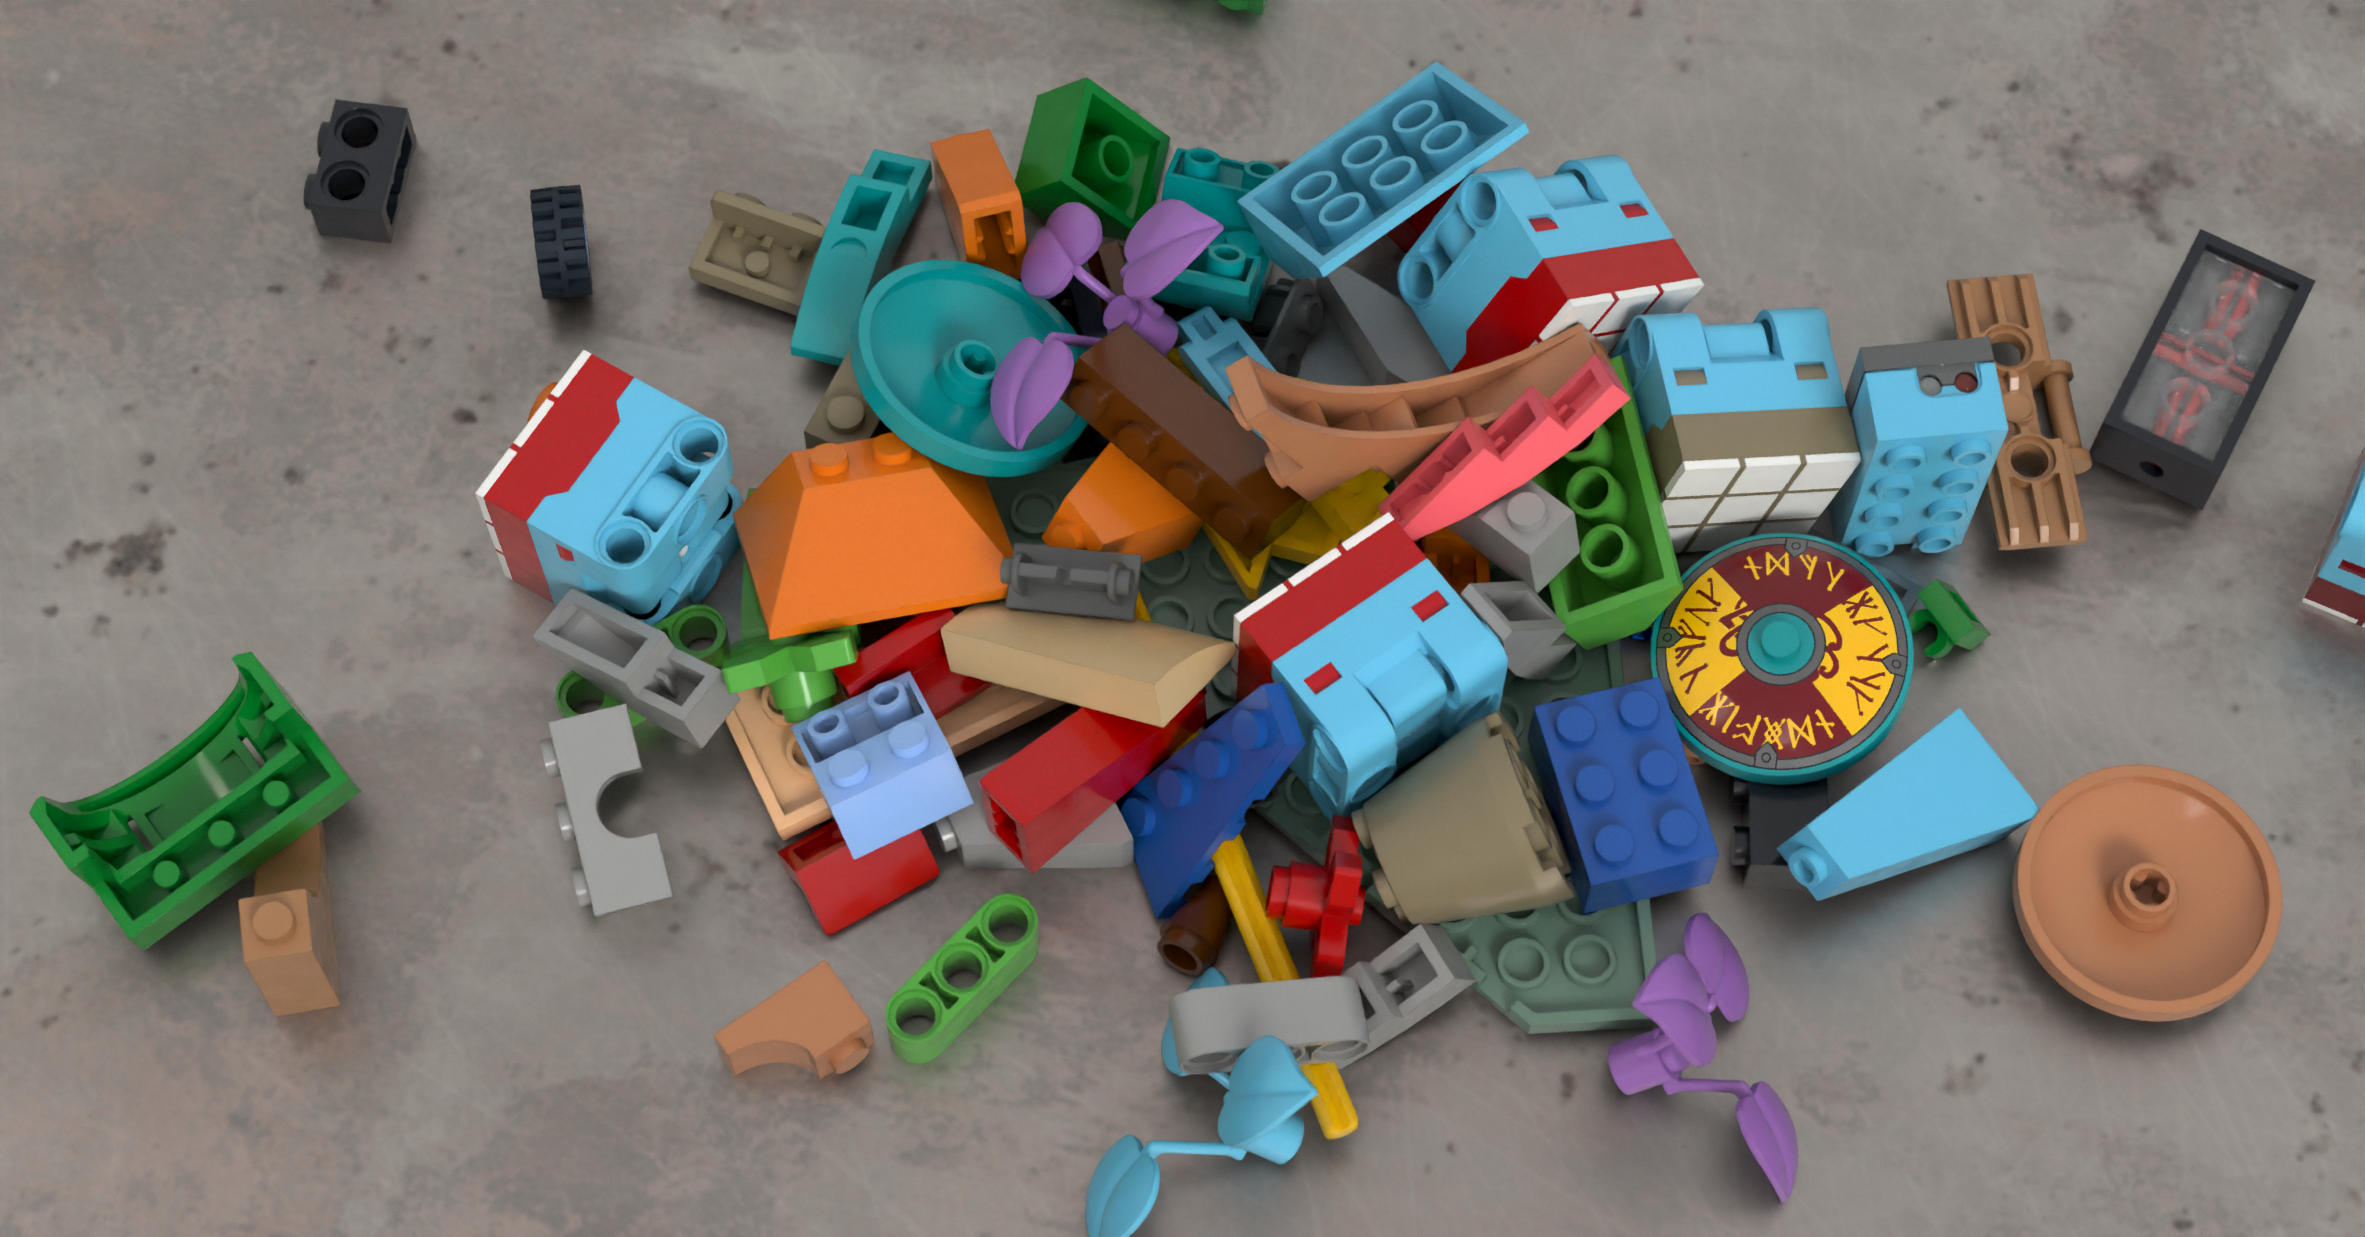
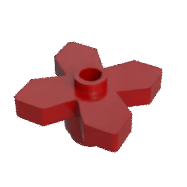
[1265,814,1365,978]

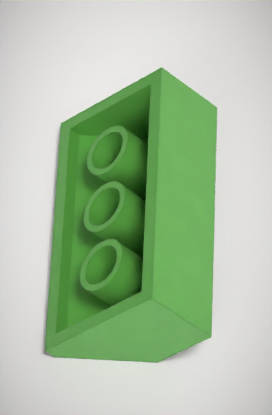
[1531,355,1684,651]

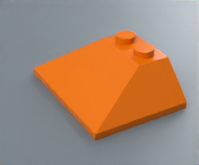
[733,432,1013,640]

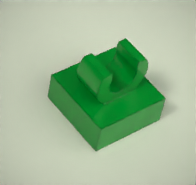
[1908,578,1991,659]

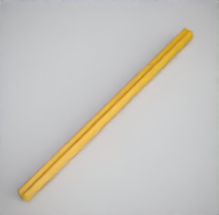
[1134,589,1358,1140]

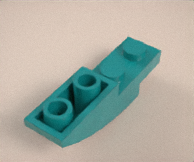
[790,149,933,366]

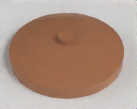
[2012,764,2283,1022]

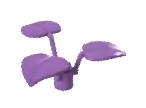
[990,199,1225,451]
[1608,912,1798,1203]

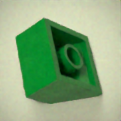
[1015,77,1171,241]

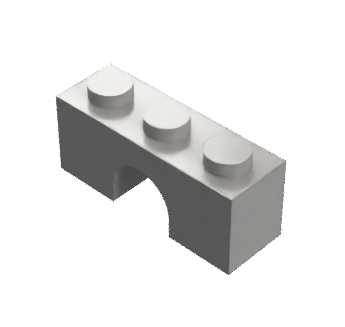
[540,704,674,917]

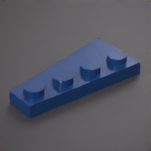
[1116,683,1306,919]

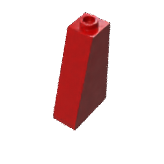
[979,686,1207,874]

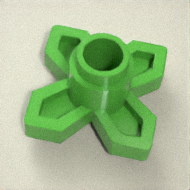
[721,624,864,723]

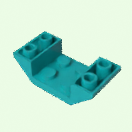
[1126,148,1280,322]

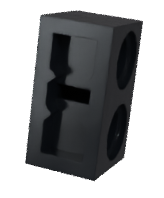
[304,99,417,244]

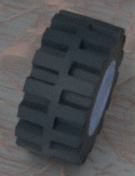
[530,185,593,299]

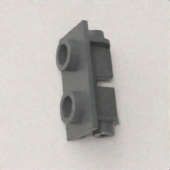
[1248,278,1326,378]
[1000,543,1143,621]

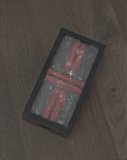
[2089,229,2316,510]

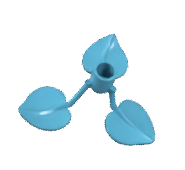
[1086,967,1318,1237]

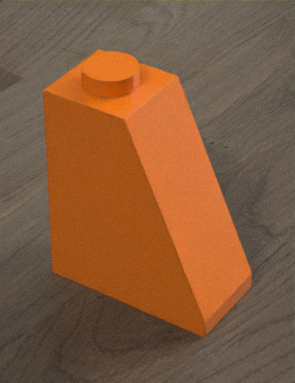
[930,128,1027,280]
[1041,442,1204,563]

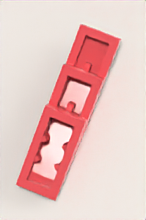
[1378,353,1631,541]

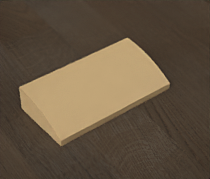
[940,598,1237,728]

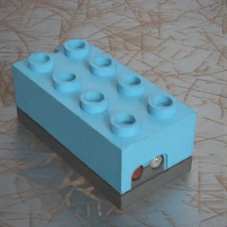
[1828,337,2009,558]

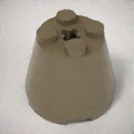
[1351,710,1577,926]

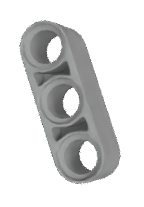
[1168,976,1371,1074]

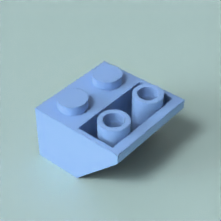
[791,671,974,860]

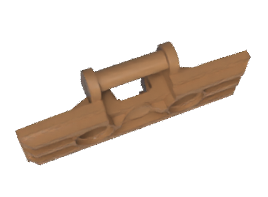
[1946,273,2092,550]

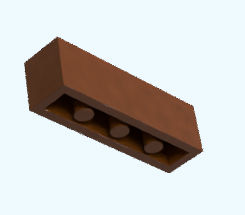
[1060,323,1307,561]

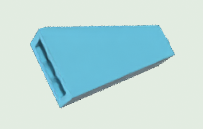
[1776,708,2040,901]

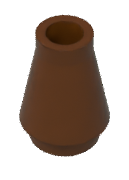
[1157,875,1233,975]

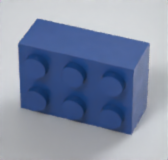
[1527,677,1719,914]

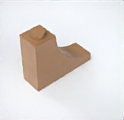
[238,821,342,1017]

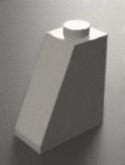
[932,758,1134,869]

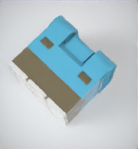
[1609,307,1862,553]

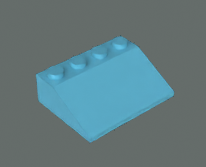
[1237,61,1530,279]

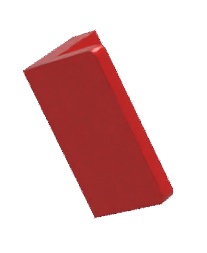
[833,608,992,721]
[777,821,939,935]

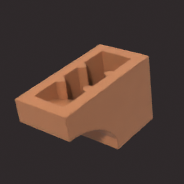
[714,960,874,1080]

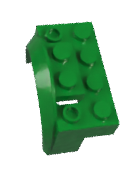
[29,651,361,951]

